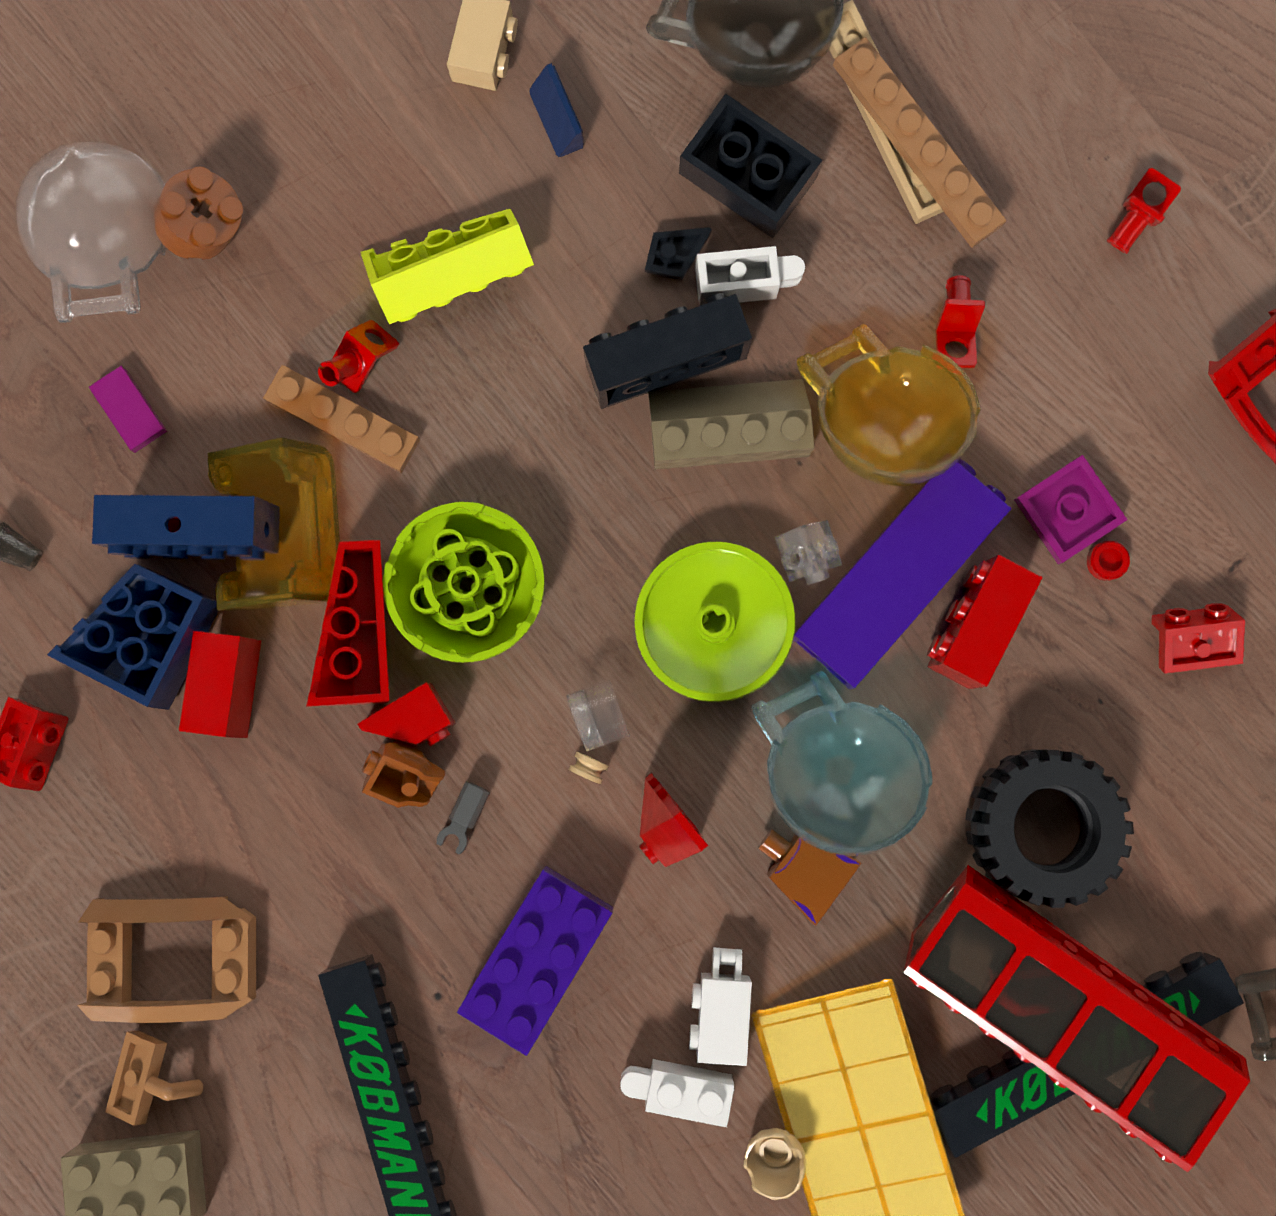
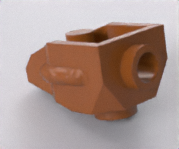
[362,740,445,808]

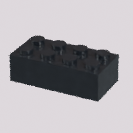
[583,293,752,409]

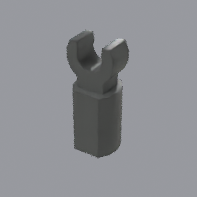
[436,781,490,855]

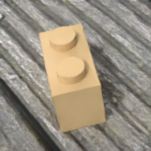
[447,0,518,91]

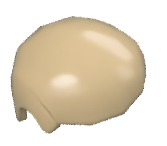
[743,1128,806,1200]

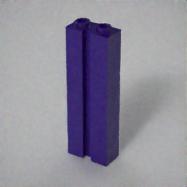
[793,456,1012,689]

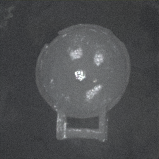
[16,142,167,323]

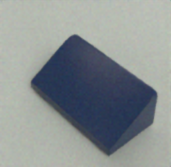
[529,63,584,157]

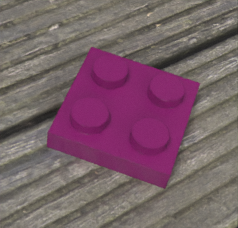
[1014,455,1128,565]

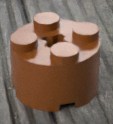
[154,166,243,260]

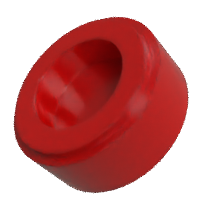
[1087,540,1130,581]

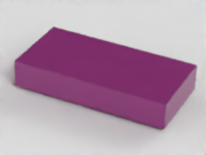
[89,366,168,453]

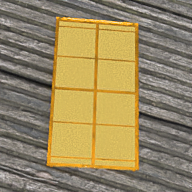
[751,979,965,1216]

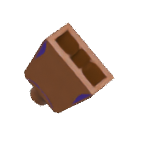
[758,829,862,926]

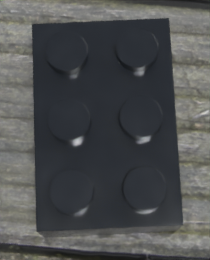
[679,94,823,238]

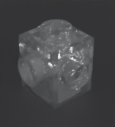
[775,520,843,585]

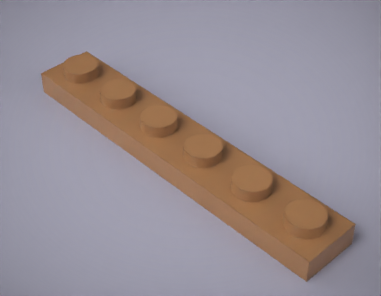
[833,37,1007,248]

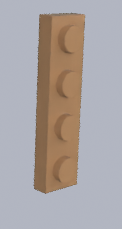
[263,365,420,473]

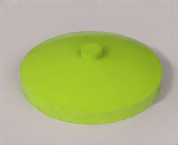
[635,542,795,702]

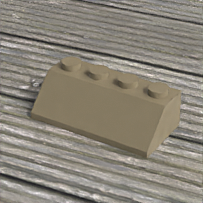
[648,379,814,470]

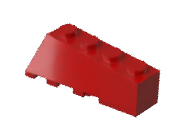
[306,540,389,707]

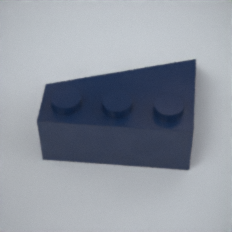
[47,563,223,710]

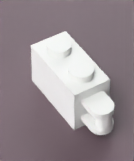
[695,246,805,306]
[689,947,752,1066]
[620,1059,734,1128]

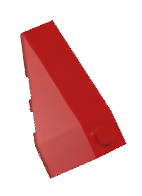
[639,772,708,868]

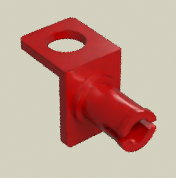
[1107,168,1181,254]
[935,275,985,368]
[318,320,399,393]

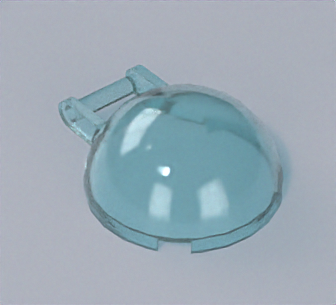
[751,671,932,856]

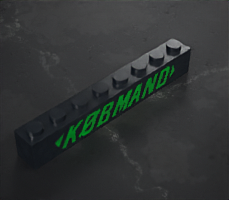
[930,952,1244,1158]
[318,954,456,1216]

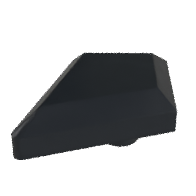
[645,227,712,280]

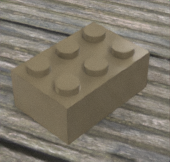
[61,1130,207,1216]

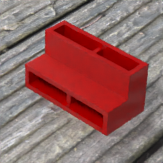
[179,631,262,738]

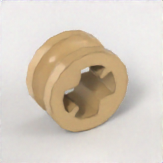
[568,752,609,784]

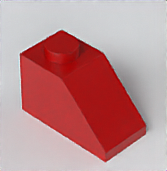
[357,682,456,747]

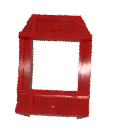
[1208,309,1276,464]

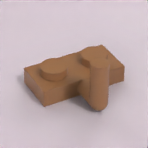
[105,1030,203,1126]

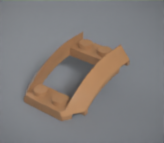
[77,896,256,1023]

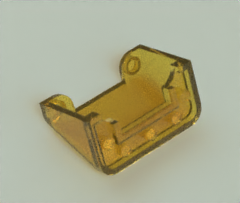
[207,437,340,611]

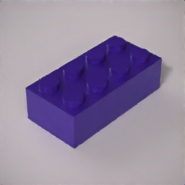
[456,866,614,1056]

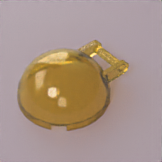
[797,324,981,487]

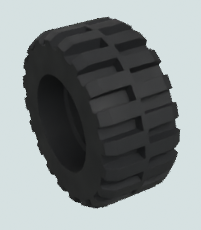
[965,749,1134,908]

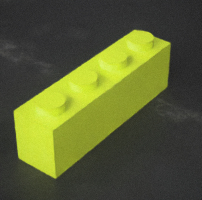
[360,209,534,324]

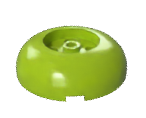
[383,502,545,663]

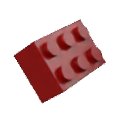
[927,554,1043,689]

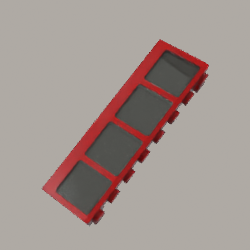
[904,865,1250,1173]

